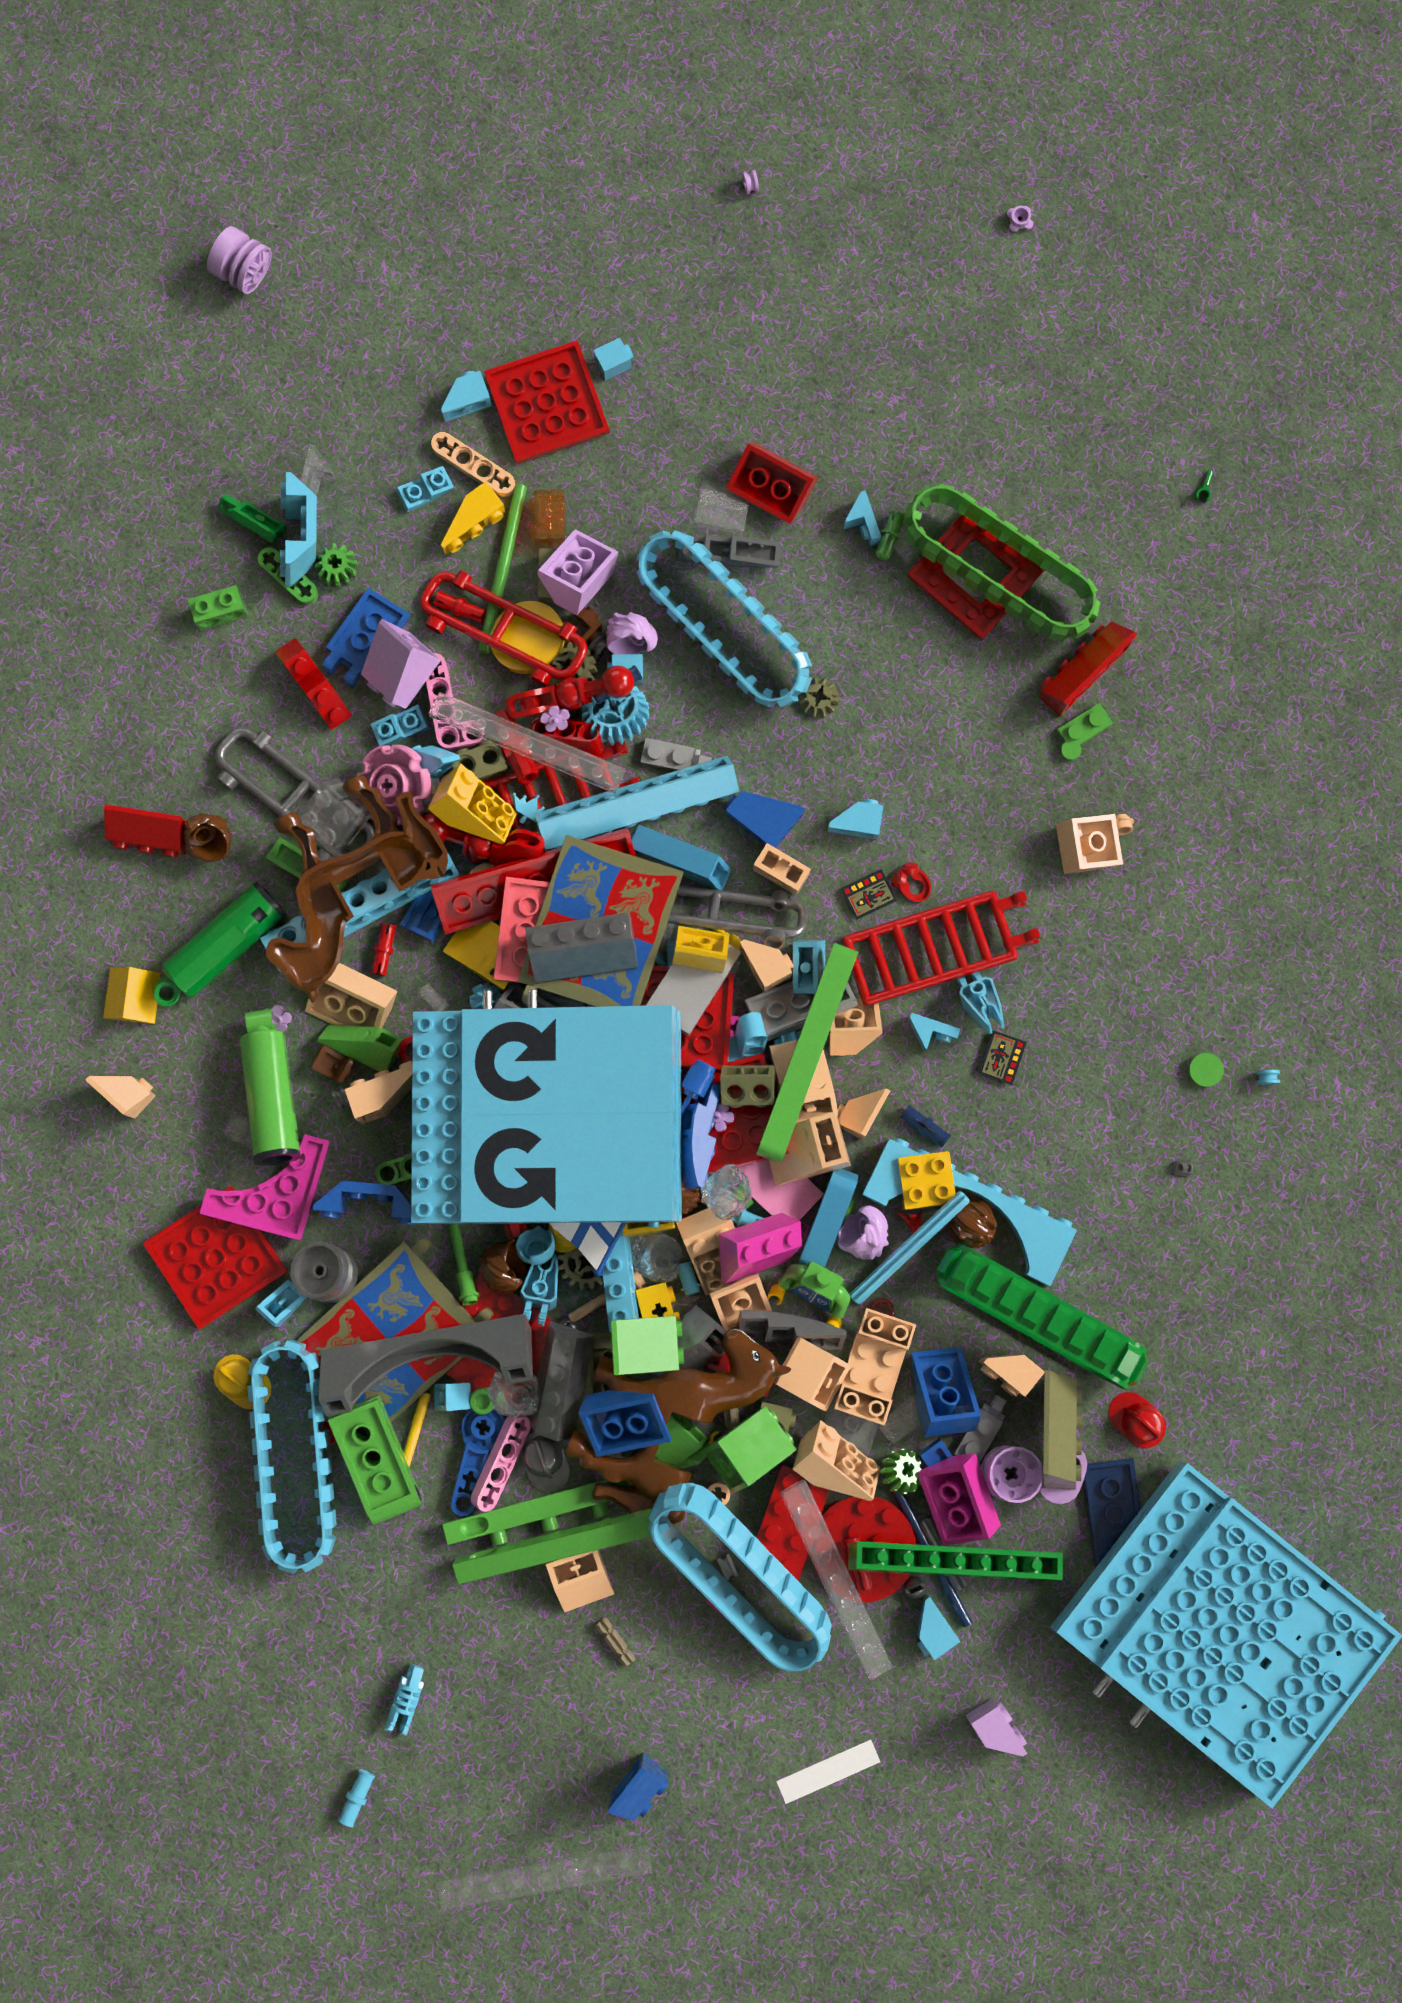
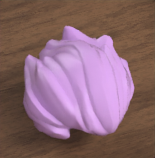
[606,612,658,654]
[838,1206,889,1260]

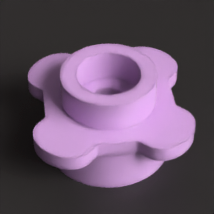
[1007,206,1033,232]

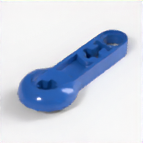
[451,1408,505,1516]

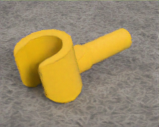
[711,929,741,950]

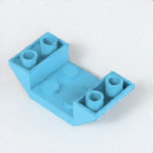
[280,472,317,587]

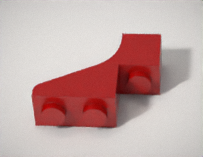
[275,638,352,730]

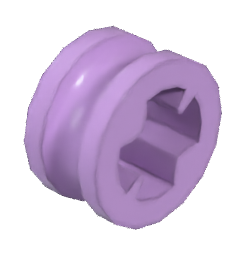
[742,170,759,195]

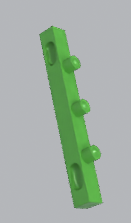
[442,1479,632,1546]
[453,1509,652,1584]

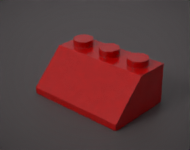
[726,442,819,524]
[104,804,186,858]

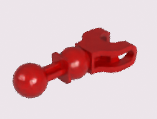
[506,665,634,718]
[422,813,545,866]

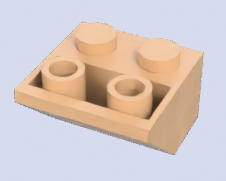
[773,1336,851,1411]
[978,1354,1045,1397]
[546,1550,614,1612]

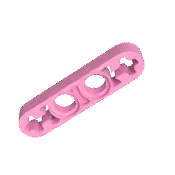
[471,1413,531,1512]

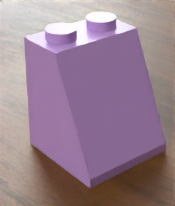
[361,619,441,709]

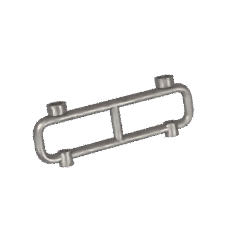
[215,727,375,861]
[668,885,808,949]

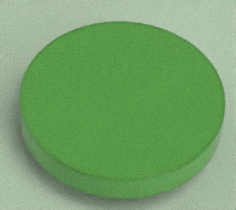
[1189,1053,1224,1087]

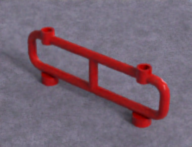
[420,570,587,687]

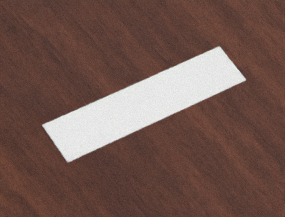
[776,1740,880,1804]

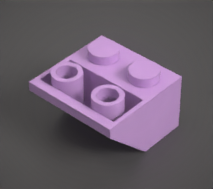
[965,1698,1027,1756]

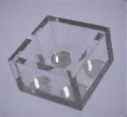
[299,778,371,854]

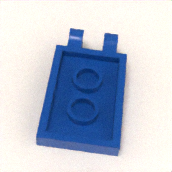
[322,588,410,688]

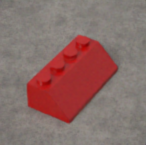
[1038,621,1137,717]

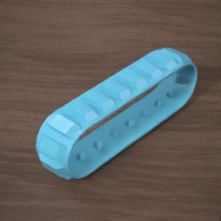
[636,530,812,707]
[247,1340,337,1574]
[648,1483,832,1671]

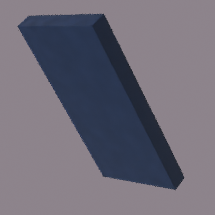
[1083,1458,1141,1568]

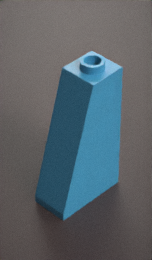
[631,825,732,890]

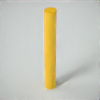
[403,1392,431,1467]

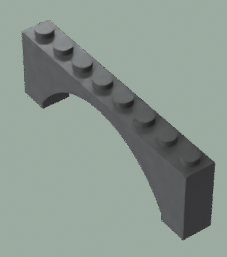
[319,1314,533,1416]

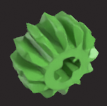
[314,543,358,587]
[879,1449,923,1495]

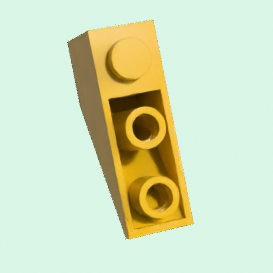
[441,481,505,555]

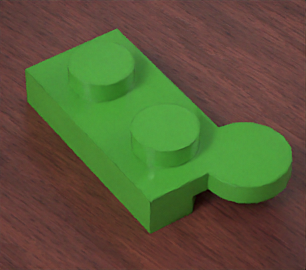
[1056,703,1113,761]

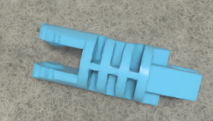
[384,1664,424,1736]

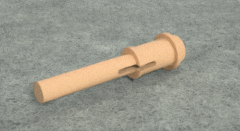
[568,1270,646,1323]

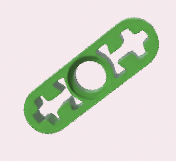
[258,547,318,605]

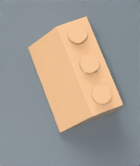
[305,963,397,1028]

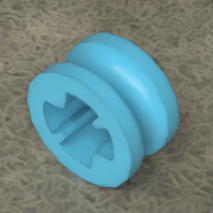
[1256,1070,1280,1085]

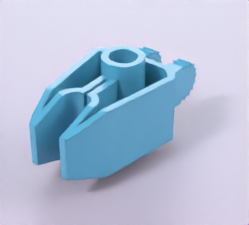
[957,972,1004,1034]
[521,1254,558,1326]

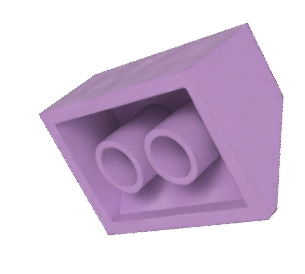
[537,529,618,615]

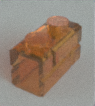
[529,489,566,546]

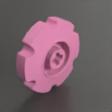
[357,745,431,825]

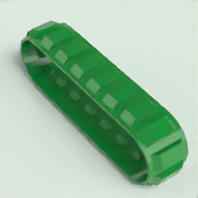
[936,1243,1149,1390]

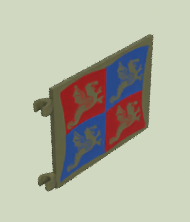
[518,835,684,1007]
[296,1238,494,1435]

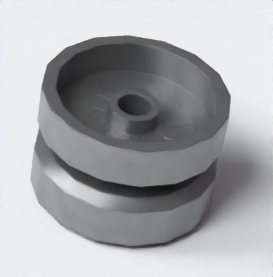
[290,1242,358,1303]

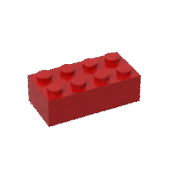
[756,1463,829,1582]

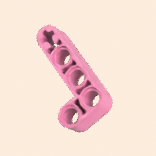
[426,653,486,753]

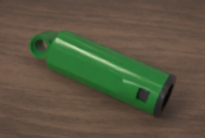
[152,881,287,1007]

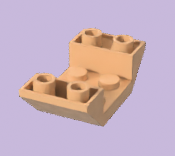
[834,1308,916,1426]

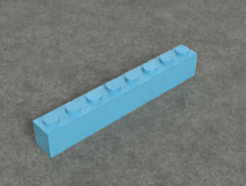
[534,756,739,850]

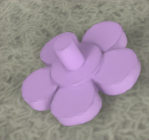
[540,706,570,732]
[266,1005,292,1032]
[712,1102,734,1132]

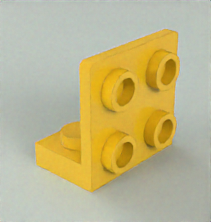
[898,1151,956,1211]

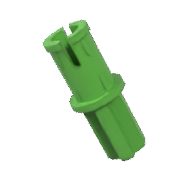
[876,511,905,561]

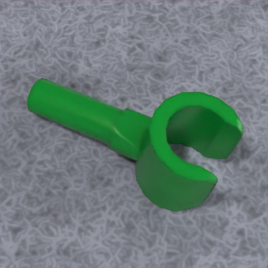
[1195,470,1213,503]

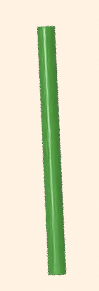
[478,484,527,654]

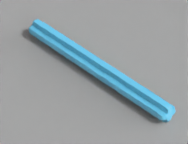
[850,1191,969,1304]

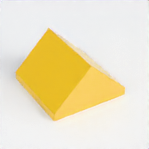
[672,926,729,973]
[103,967,161,1024]

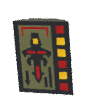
[841,869,897,920]
[978,1030,1027,1085]

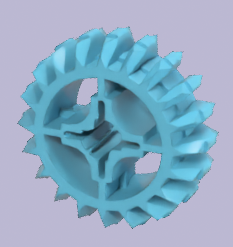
[581,686,649,746]

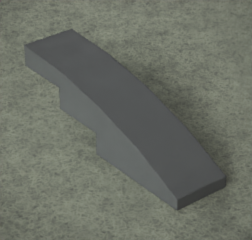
[676,535,781,568]
[736,1310,847,1350]

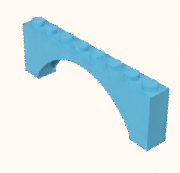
[861,1137,1077,1287]

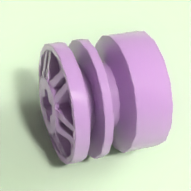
[207,226,272,294]
[980,1445,1043,1503]

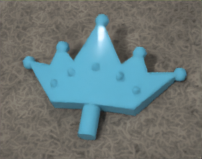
[512,793,545,824]

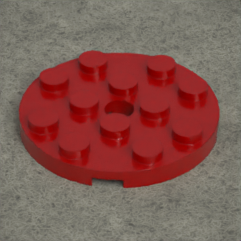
[811,1496,916,1602]

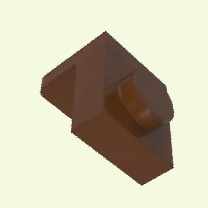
[574,606,603,646]
[309,1044,354,1083]

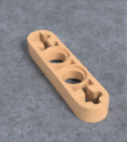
[431,432,516,497]

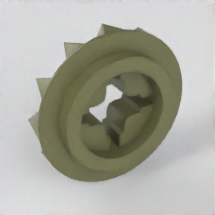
[799,678,839,718]

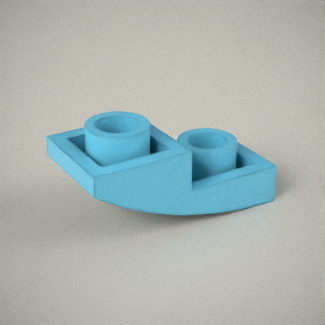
[396,466,454,512]
[371,705,430,746]

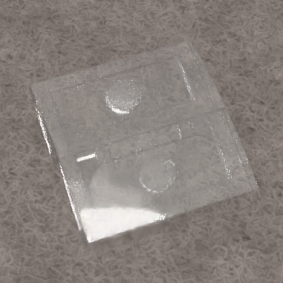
[694,480,750,534]

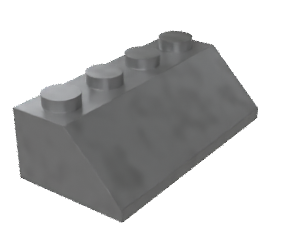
[525,912,638,983]
[530,1321,594,1441]

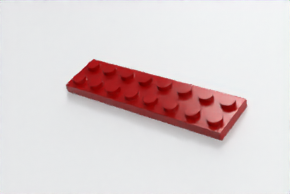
[430,828,636,934]

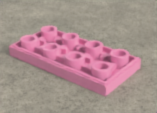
[733,1159,824,1220]

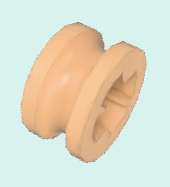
[708,1482,730,1505]

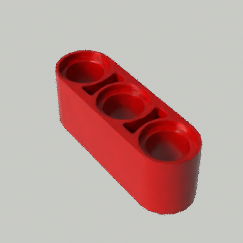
[530,717,604,757]

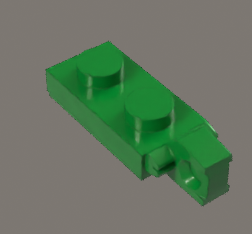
[217,494,287,543]

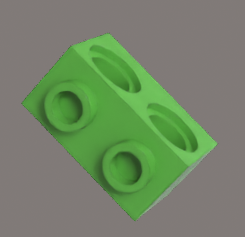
[188,585,248,631]

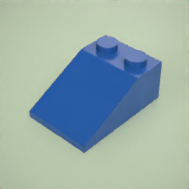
[911,1347,981,1437]
[579,1390,671,1457]
[608,1752,669,1821]

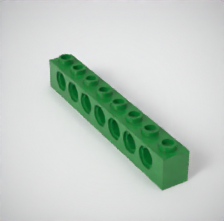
[848,1541,1063,1581]

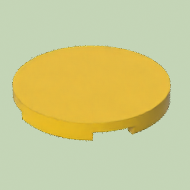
[491,601,565,674]

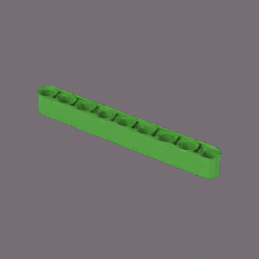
[756,943,858,1163]

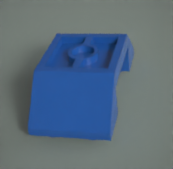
[313,1181,416,1225]

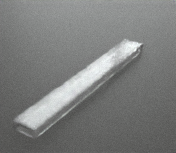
[429,692,626,793]
[780,1480,893,1681]
[437,1844,653,1910]

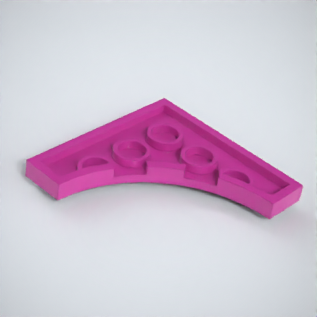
[199,1134,330,1241]

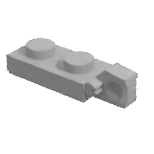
[640,738,712,771]
[954,1395,1007,1463]

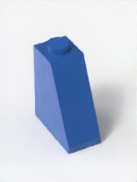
[725,791,805,848]

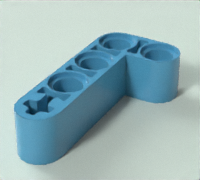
[798,1169,858,1268]

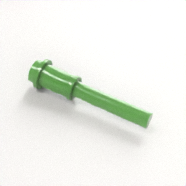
[449,1224,479,1306]

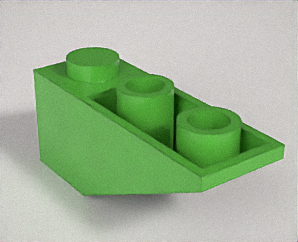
[317,1025,403,1072]

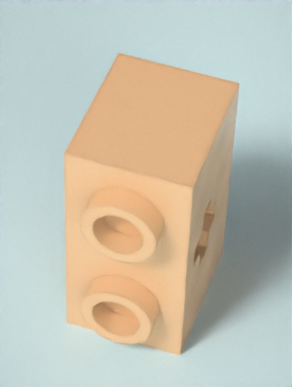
[753,843,811,896]

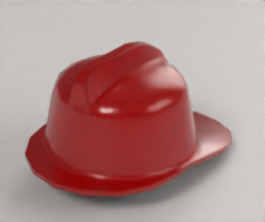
[1109,1392,1166,1448]

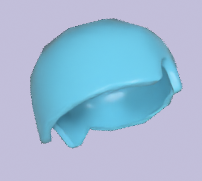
[515,1226,556,1265]

